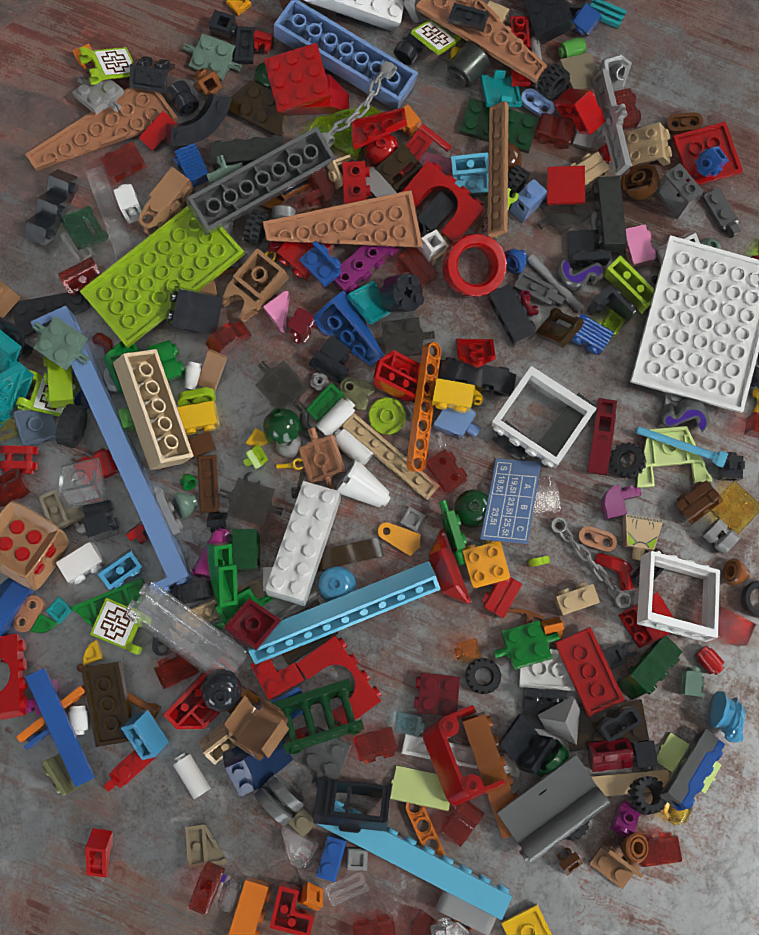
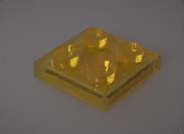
[710,481,759,535]

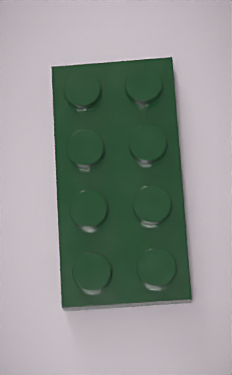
[459,98,539,154]

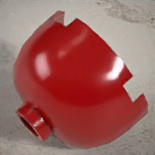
[363,134,399,168]

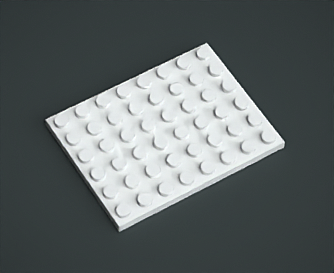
[630,235,759,413]

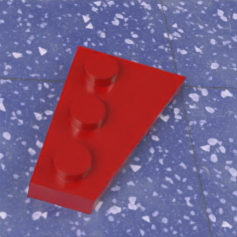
[351,108,407,150]

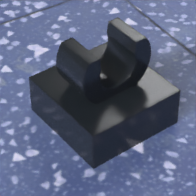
[206,512,229,533]

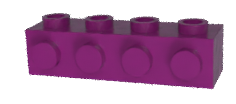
[332,245,400,295]

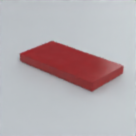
[554,627,625,717]

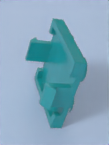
[480,70,522,107]
[347,280,391,325]

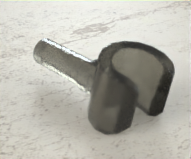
[291,472,305,498]

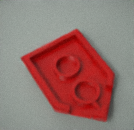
[456,338,496,368]

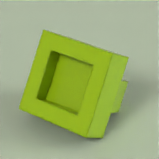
[242,443,269,469]

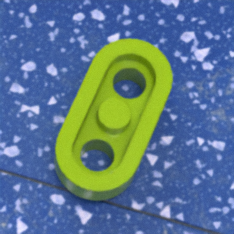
[177,387,216,407]

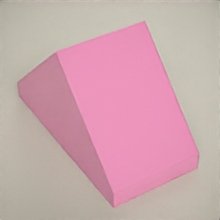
[264,291,290,333]

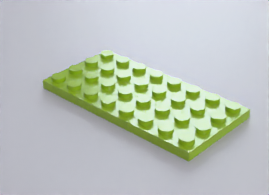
[80,206,245,348]

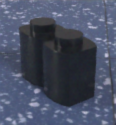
[596,706,642,741]

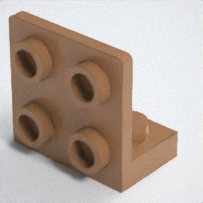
[588,843,643,890]

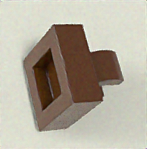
[557,847,583,876]

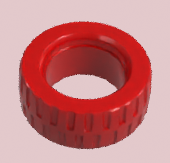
[442,233,507,297]

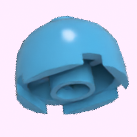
[318,566,356,602]

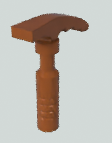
[508,609,544,625]

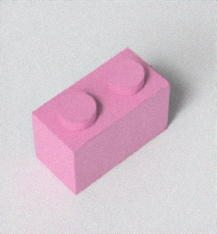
[624,224,656,269]

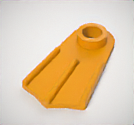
[378,522,421,556]

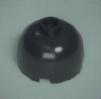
[201,669,242,712]

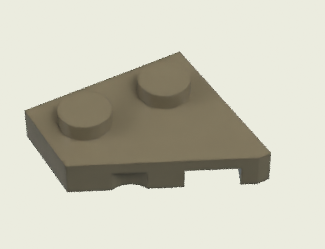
[39,489,86,529]
[185,824,227,869]

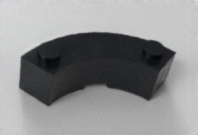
[165,92,232,146]
[438,357,517,397]

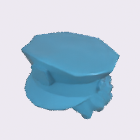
[708,691,746,743]

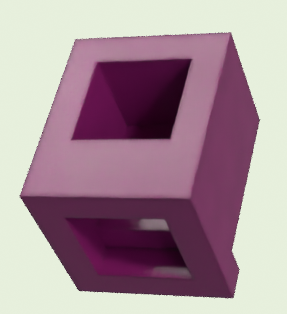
[610,801,640,837]

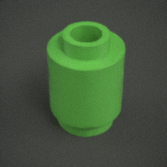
[558,37,586,58]

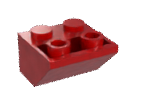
[618,592,675,648]

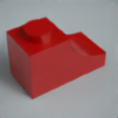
[85,828,113,878]

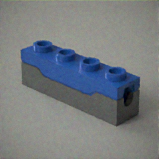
[659,729,725,811]

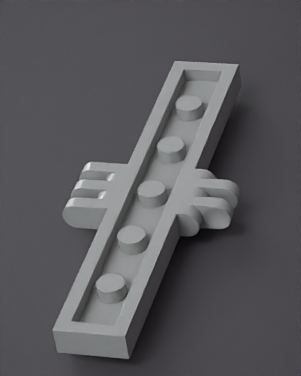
[592,68,632,175]

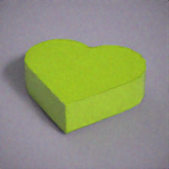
[526,556,550,567]

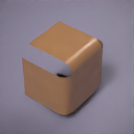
[224,693,289,761]

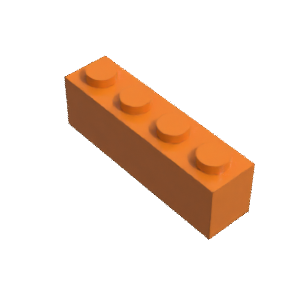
[228,876,272,935]

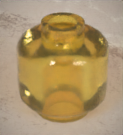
[664,803,694,826]

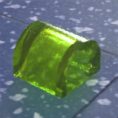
[601,310,626,337]

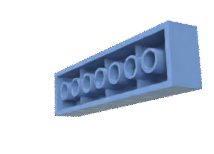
[274,0,418,110]

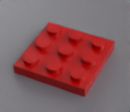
[264,42,332,114]
[672,121,743,186]

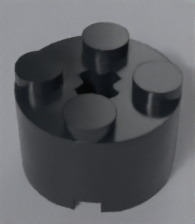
[379,273,424,314]

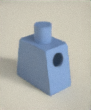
[509,179,547,223]
[433,408,481,439]

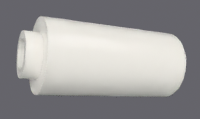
[316,398,355,436]
[334,429,374,465]
[173,753,211,799]

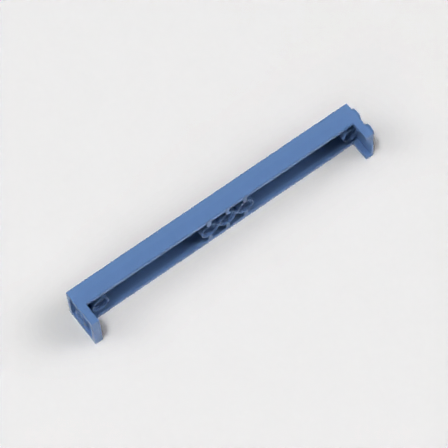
[30,306,195,597]

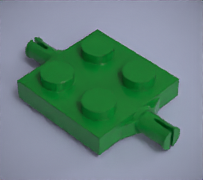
[438,500,467,566]
[211,586,273,639]
[493,621,560,670]

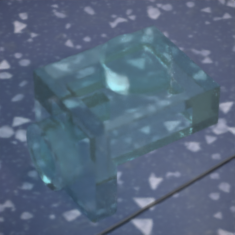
[394,711,425,737]

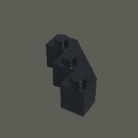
[24,169,78,246]

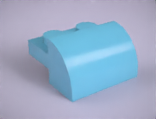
[451,152,489,197]

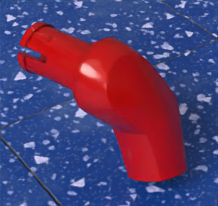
[595,553,634,591]

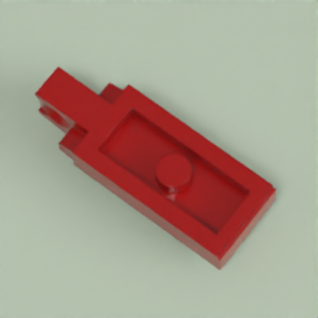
[103,750,156,792]

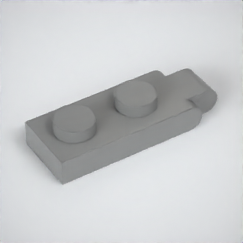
[154,487,184,537]

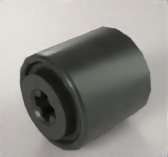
[447,42,490,88]

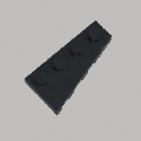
[12,289,90,335]

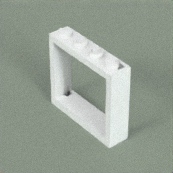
[491,366,597,469]
[637,551,720,642]

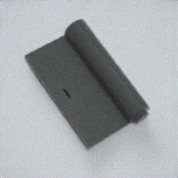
[496,754,611,863]

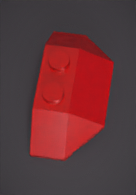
[284,74,350,116]
[373,350,429,406]
[426,529,471,605]
[163,657,235,729]

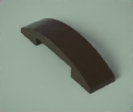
[317,537,384,572]

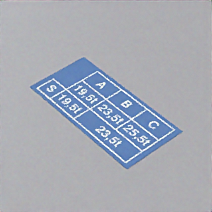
[481,459,541,544]

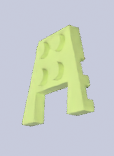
[636,426,712,488]

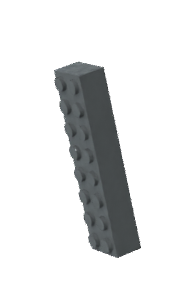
[186,127,336,236]

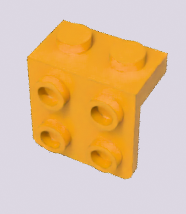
[462,540,510,588]

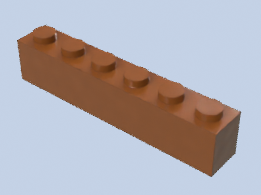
[462,711,518,839]

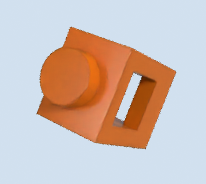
[400,104,421,137]

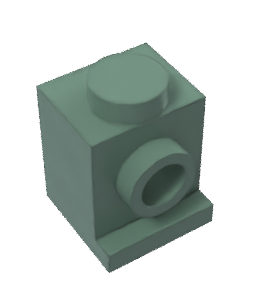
[680,667,705,697]

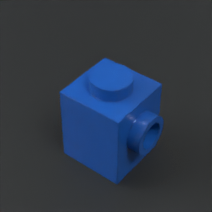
[573,3,602,36]

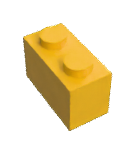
[432,378,475,413]
[177,401,220,435]

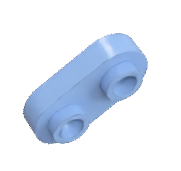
[521,88,554,119]

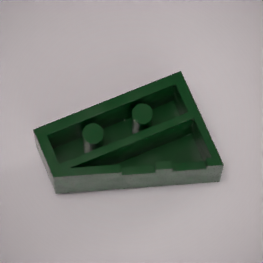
[616,636,683,700]

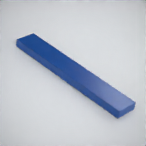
[25,668,95,788]

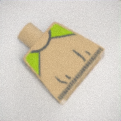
[622,514,663,561]

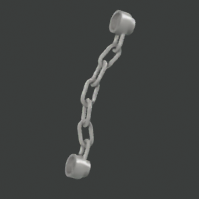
[322,61,397,148]
[551,518,631,608]

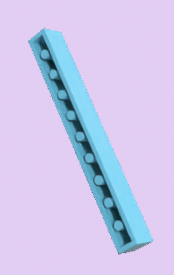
[248,561,440,665]
[317,799,512,920]

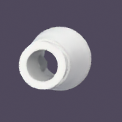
[184,361,203,390]

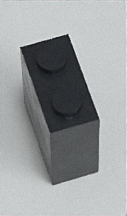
[166,286,223,335]

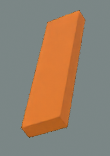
[16,685,86,742]

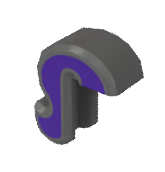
[557,258,605,291]
[661,398,710,432]

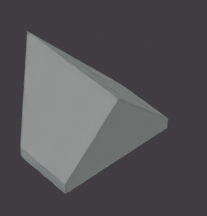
[599,54,632,94]
[538,696,580,745]

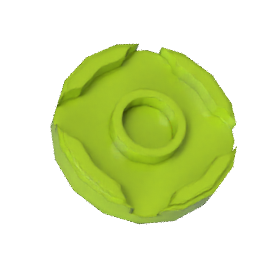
[369,397,406,435]

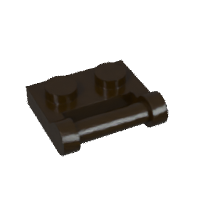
[375,143,423,193]
[536,308,584,348]

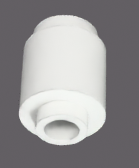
[67,706,88,735]

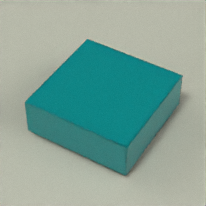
[45,596,73,624]

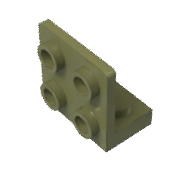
[42,753,91,796]

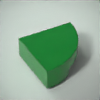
[30,614,58,633]

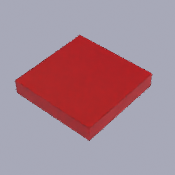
[547,165,585,205]

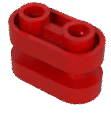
[0,445,39,475]

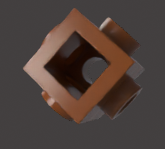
[192,68,222,97]

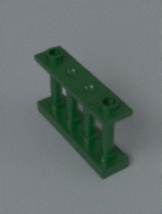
[272,678,364,754]

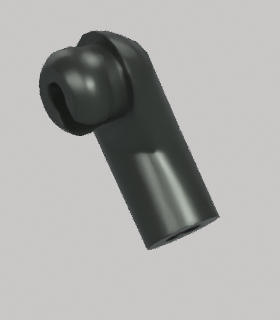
[299,413,318,439]

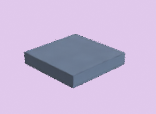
[12,410,57,446]

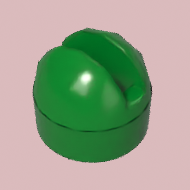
[180,474,197,491]

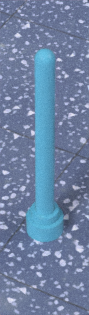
[635,427,728,468]

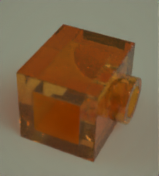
[454,638,482,663]

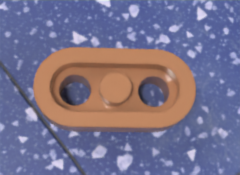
[578,526,617,552]
[13,595,45,632]

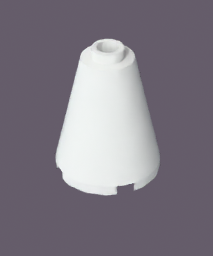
[335,459,391,508]

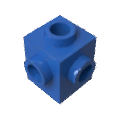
[695,146,729,177]

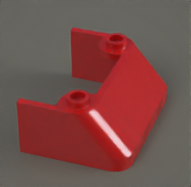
[423,705,507,805]

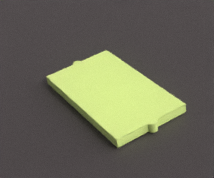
[657,732,721,793]
[390,766,450,811]

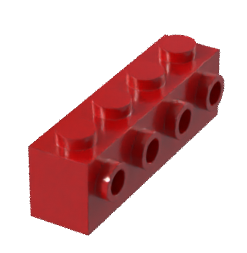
[342,161,371,204]

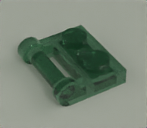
[60,206,109,250]

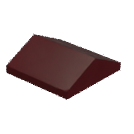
[224,598,281,651]

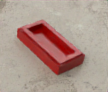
[138,110,177,151]

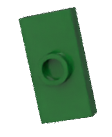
[305,382,345,422]

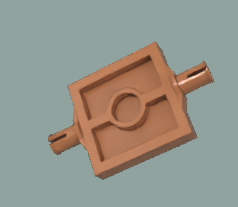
[298,427,346,490]

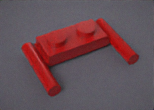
[397,123,452,183]

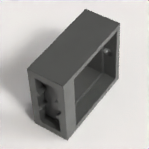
[655,163,704,220]

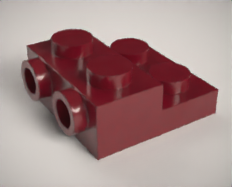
[414,673,460,716]

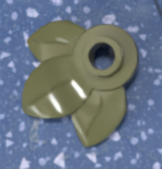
[340,377,375,411]

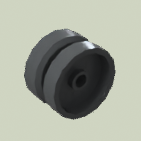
[254,773,306,826]

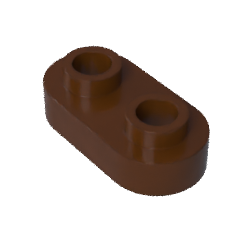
[665,112,703,134]

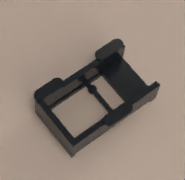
[313,777,391,833]

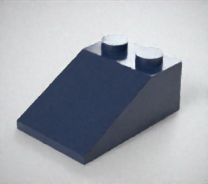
[222,738,293,797]

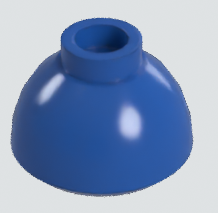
[504,249,527,274]

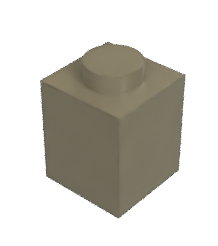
[289,806,316,838]

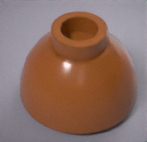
[723,558,750,585]
[620,833,649,863]

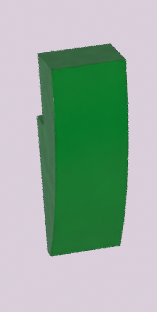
[207,542,238,607]

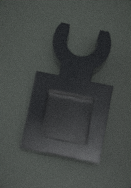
[602,642,638,670]

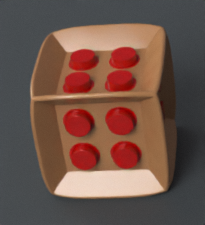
[0,501,69,591]

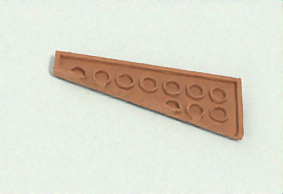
[416,0,547,83]
[25,87,178,171]
[263,190,422,247]

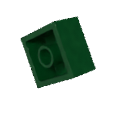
[229,529,261,572]

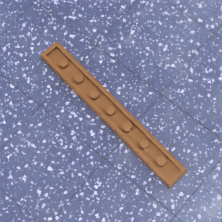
[488,101,509,238]

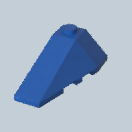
[314,290,384,366]
[0,578,34,636]

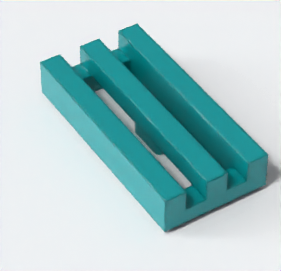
[590,0,627,29]

